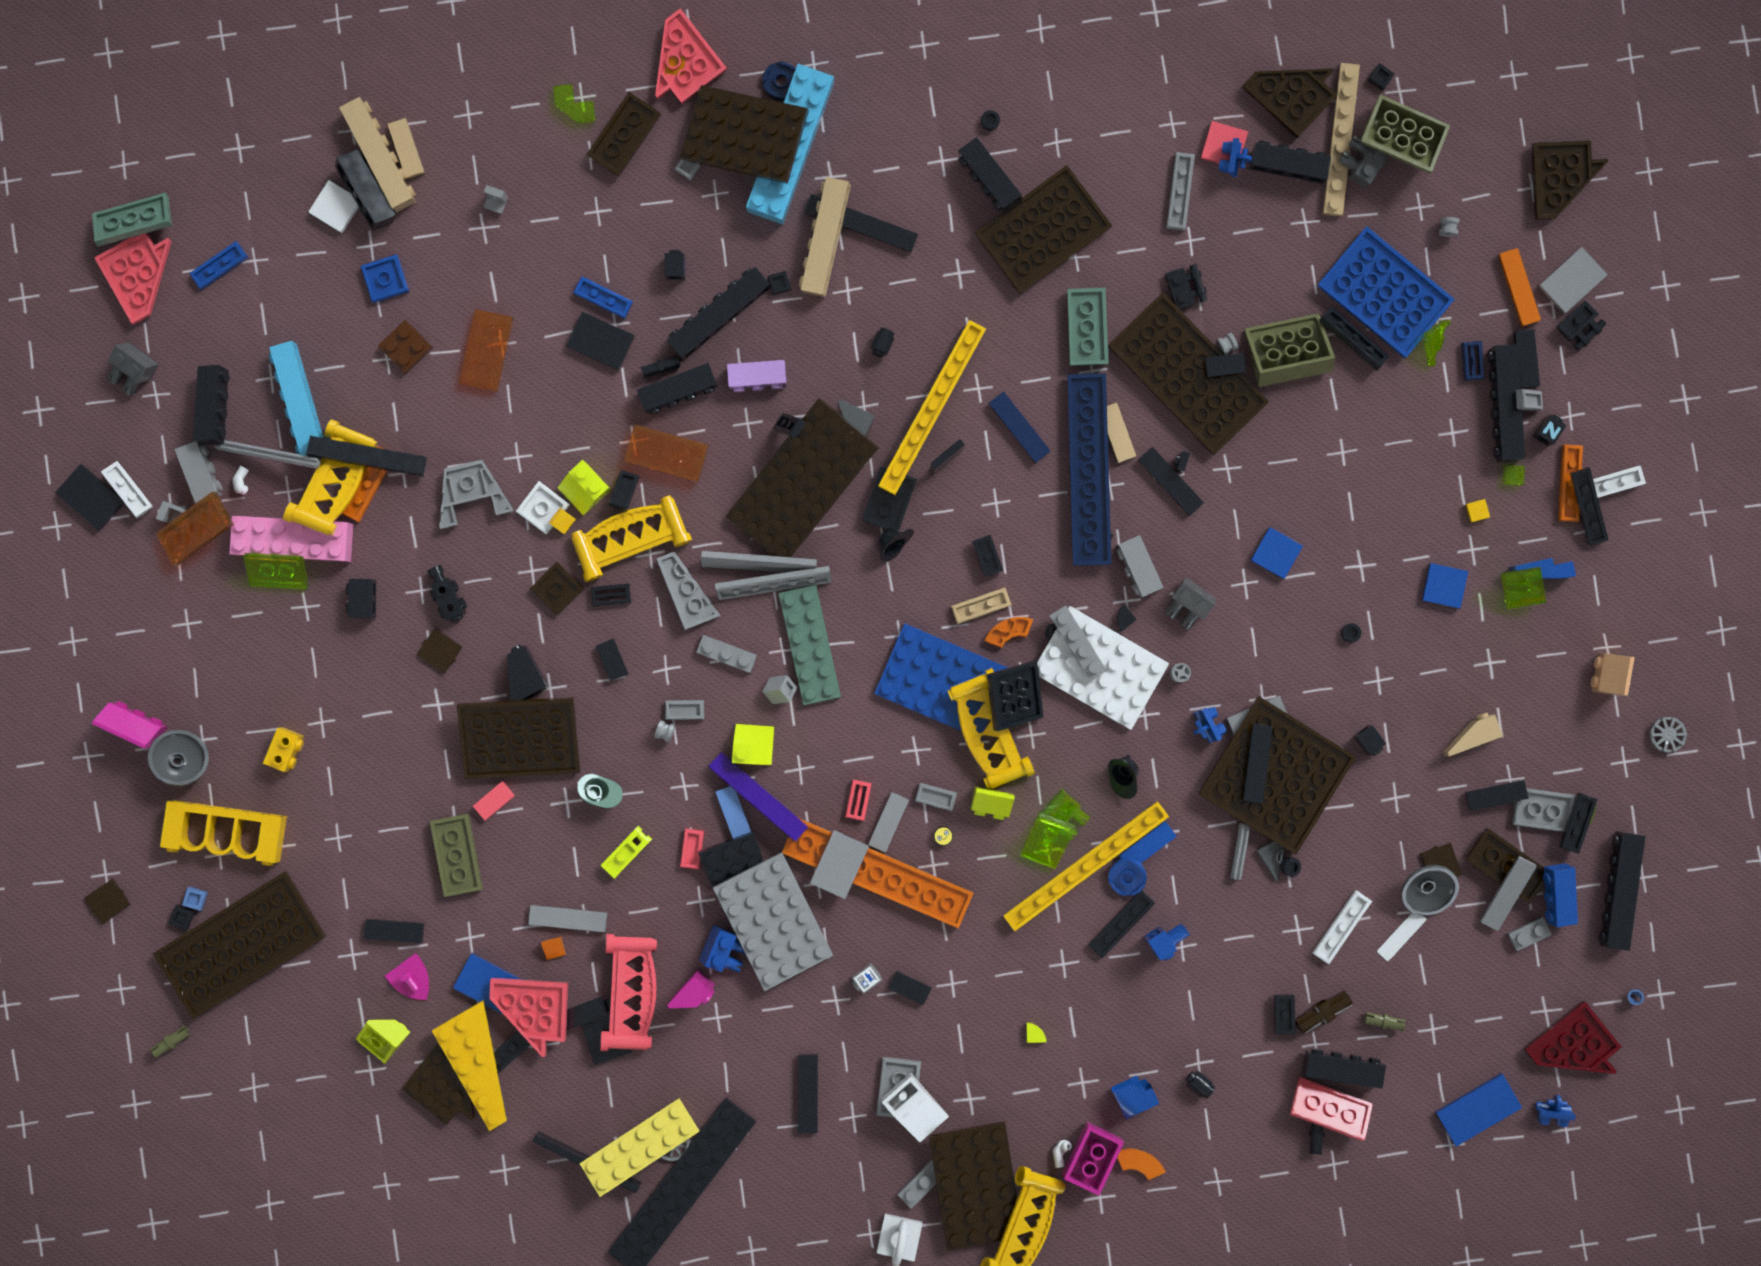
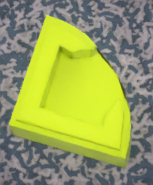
[1026,1022,1046,1043]

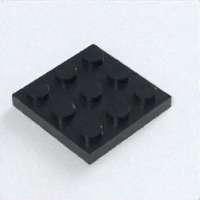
[987,661,1044,731]

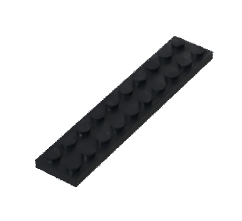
[608,1097,757,1266]

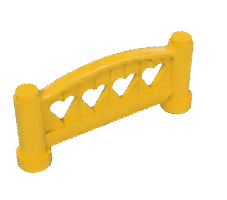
[283,419,377,536]
[571,495,692,582]
[947,668,1035,789]
[980,1166,1065,1266]

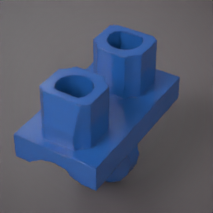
[1219,138,1252,178]
[1193,707,1227,743]
[1535,1095,1576,1127]

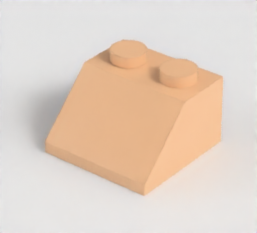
[1591,653,1635,696]

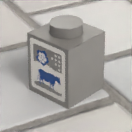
[852,962,882,994]

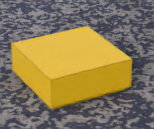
[1465,499,1490,523]
[548,508,576,534]

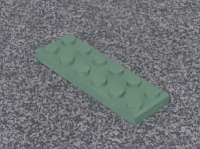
[779,585,841,705]

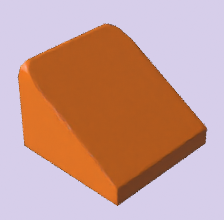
[541,936,566,960]

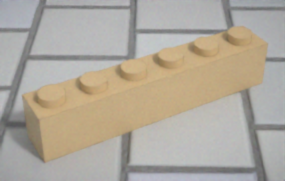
[339,97,416,213]
[799,177,851,297]

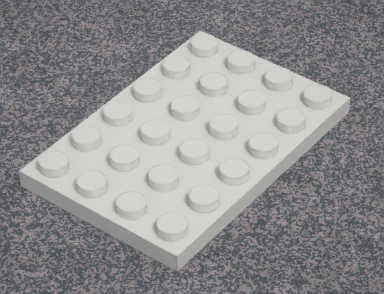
[1037,606,1169,730]

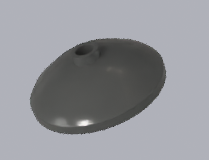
[148,730,209,786]
[1401,865,1459,916]

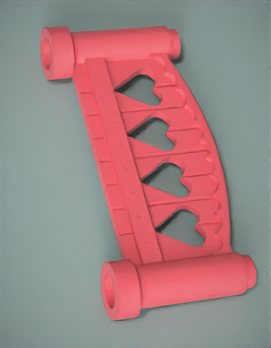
[600,934,657,1051]

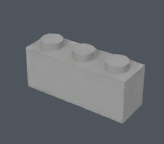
[175,442,223,505]
[1116,535,1164,598]

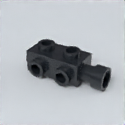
[427,565,467,622]

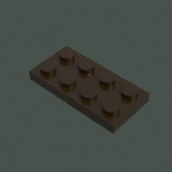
[587,92,662,177]
[1464,828,1544,904]

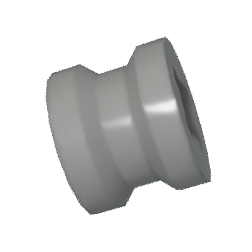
[1439,217,1460,237]
[1216,333,1239,355]
[1170,663,1191,682]
[654,720,675,743]

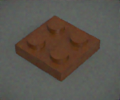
[378,320,433,374]

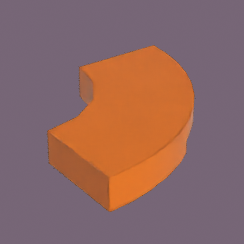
[984,617,1033,648]
[1117,1148,1166,1180]

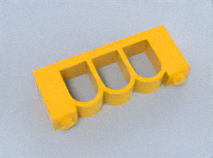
[160,800,287,866]

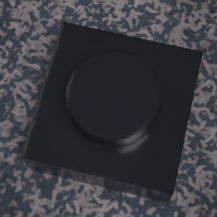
[1173,451,1190,473]

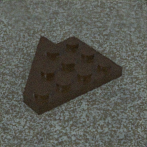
[1532,140,1608,220]
[402,1043,475,1125]

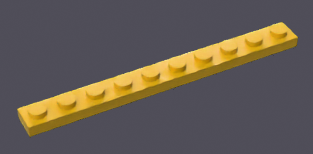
[878,320,986,495]
[1003,801,1169,931]

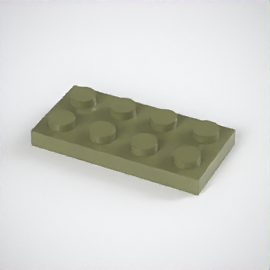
[430,813,483,897]

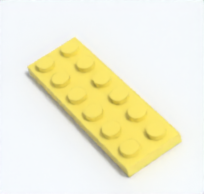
[580,1099,699,1197]

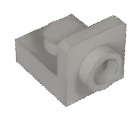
[484,185,508,214]

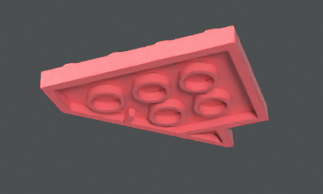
[655,8,727,104]
[94,233,172,325]
[489,978,568,1057]

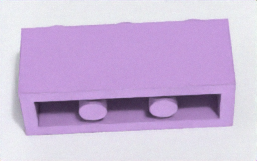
[727,360,787,392]

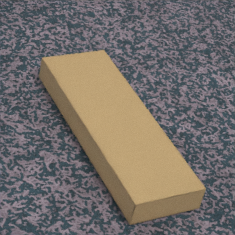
[388,118,425,179]
[1107,403,1136,463]
[951,588,1011,624]

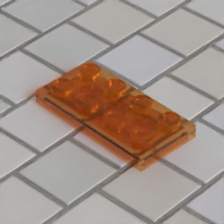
[459,309,514,392]
[624,424,709,482]
[156,492,234,566]

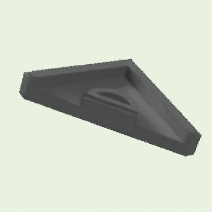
[1256,840,1285,881]

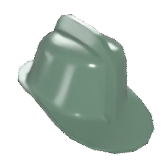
[577,774,623,808]

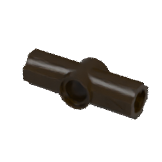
[1295,990,1353,1034]

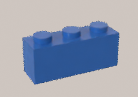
[1543,863,1578,927]

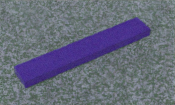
[708,752,808,842]

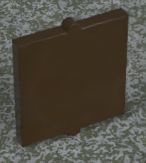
[417,628,462,673]
[1420,843,1462,877]
[84,879,131,924]

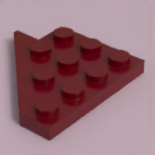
[1524,1001,1622,1074]

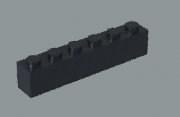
[667,267,771,361]
[1487,344,1525,462]
[1599,831,1646,951]

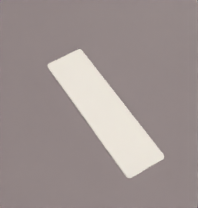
[1377,913,1426,961]

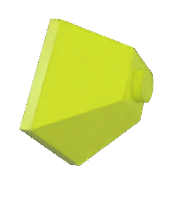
[732,724,774,765]
[356,1020,410,1064]

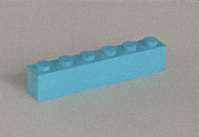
[269,341,324,456]

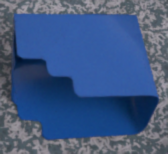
[1111,1076,1159,1119]

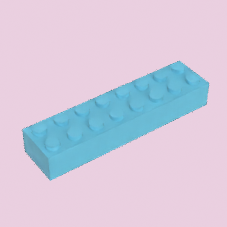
[746,64,834,225]

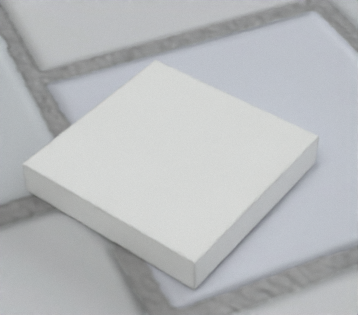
[309,180,359,233]
[516,481,570,535]

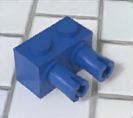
[1143,924,1190,961]
[699,925,746,973]

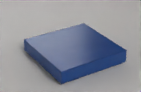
[360,254,410,303]
[1250,527,1303,579]
[1421,563,1468,609]

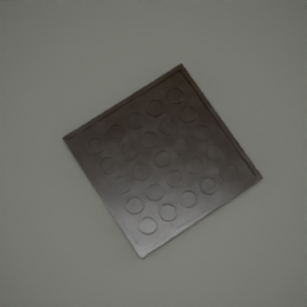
[1198,696,1356,855]

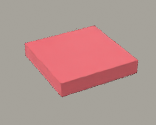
[1200,121,1249,164]

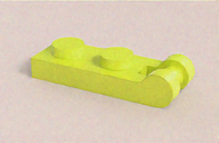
[601,826,652,879]

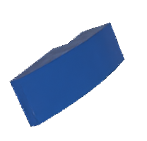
[1509,558,1576,579]

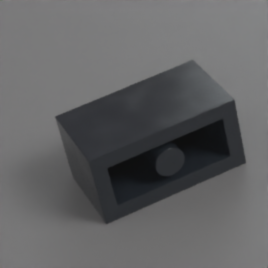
[346,579,376,618]

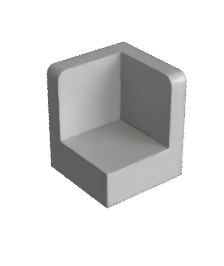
[156,501,190,528]
[762,675,797,704]

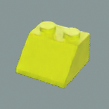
[557,460,611,516]
[971,787,1015,820]

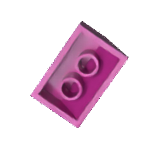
[92,701,167,749]
[667,969,715,1008]

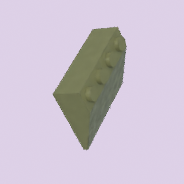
[1360,94,1450,174]
[1244,313,1335,387]

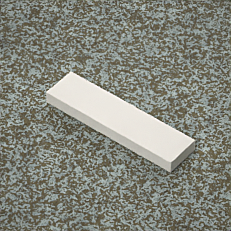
[1312,890,1372,964]

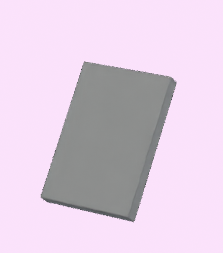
[1538,247,1608,314]
[1511,788,1575,832]
[810,830,869,899]
[876,1057,921,1118]

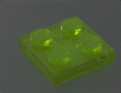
[1501,567,1546,610]

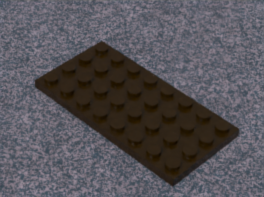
[1108,293,1269,456]
[725,398,880,557]
[153,871,326,1019]

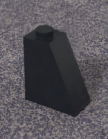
[507,644,549,701]

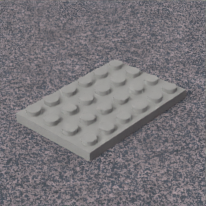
[712,852,833,991]

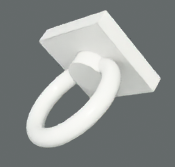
[877,1214,923,1266]

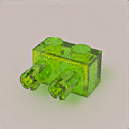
[1037,788,1090,840]

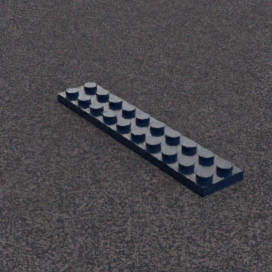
[1067,373,1112,566]

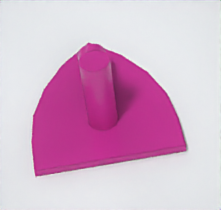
[385,953,429,1000]

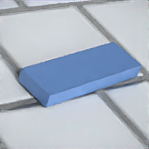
[716,786,751,838]

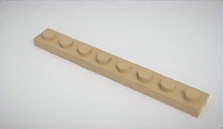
[1322,63,1360,217]

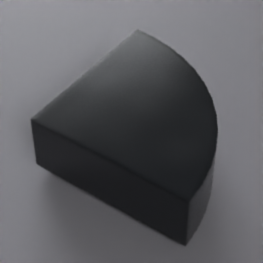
[1117,605,1137,632]

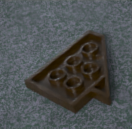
[1242,68,1337,139]

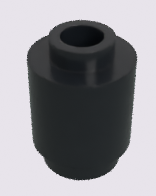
[870,327,895,357]
[1186,1070,1215,1099]

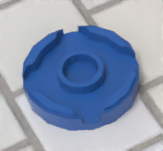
[1108,858,1147,896]

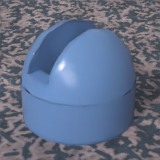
[1627,989,1644,1005]

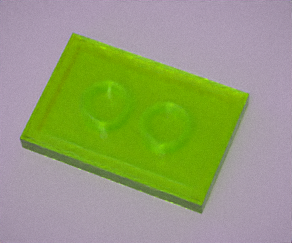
[244,553,309,590]
[1020,812,1075,869]

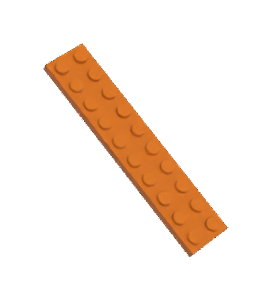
[782,817,974,928]

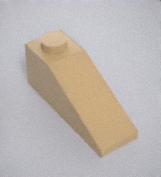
[1443,712,1503,756]

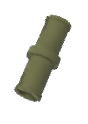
[1364,1012,1405,1032]
[150,1025,191,1058]

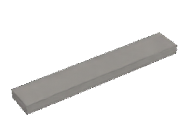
[701,551,817,573]
[715,566,832,600]

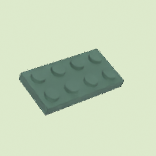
[92,193,172,247]
[1067,288,1109,366]

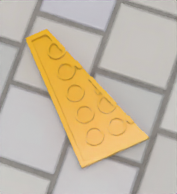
[432,1000,507,1131]

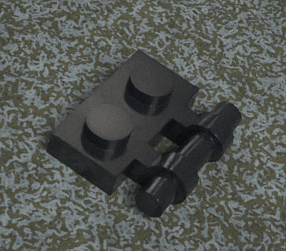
[1165,264,1207,309]
[1556,300,1606,351]

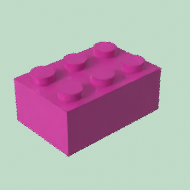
[1062,1121,1124,1196]

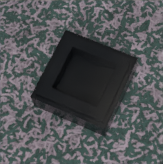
[1367,63,1395,91]
[768,271,791,295]
[169,905,195,930]

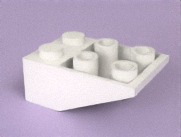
[882,1072,949,1142]

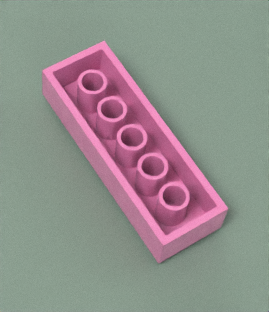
[230,516,353,562]

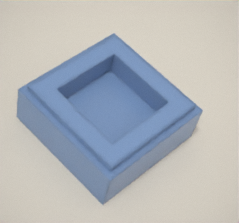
[182,886,208,911]

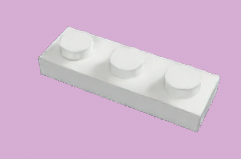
[101,461,153,518]
[1593,466,1646,498]

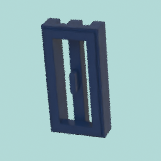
[1461,341,1485,381]

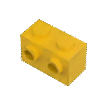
[263,727,304,772]

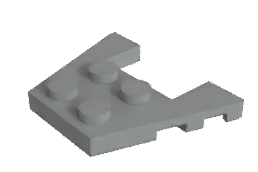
[439,460,514,529]

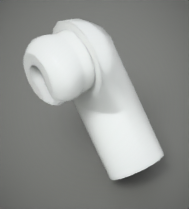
[232,465,249,495]
[1053,1140,1072,1168]

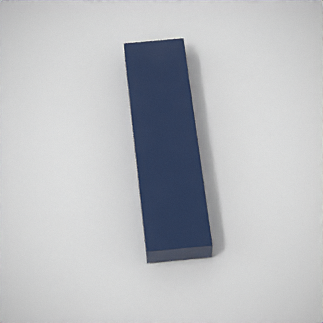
[988,391,1051,463]

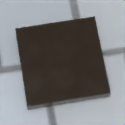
[530,562,584,616]

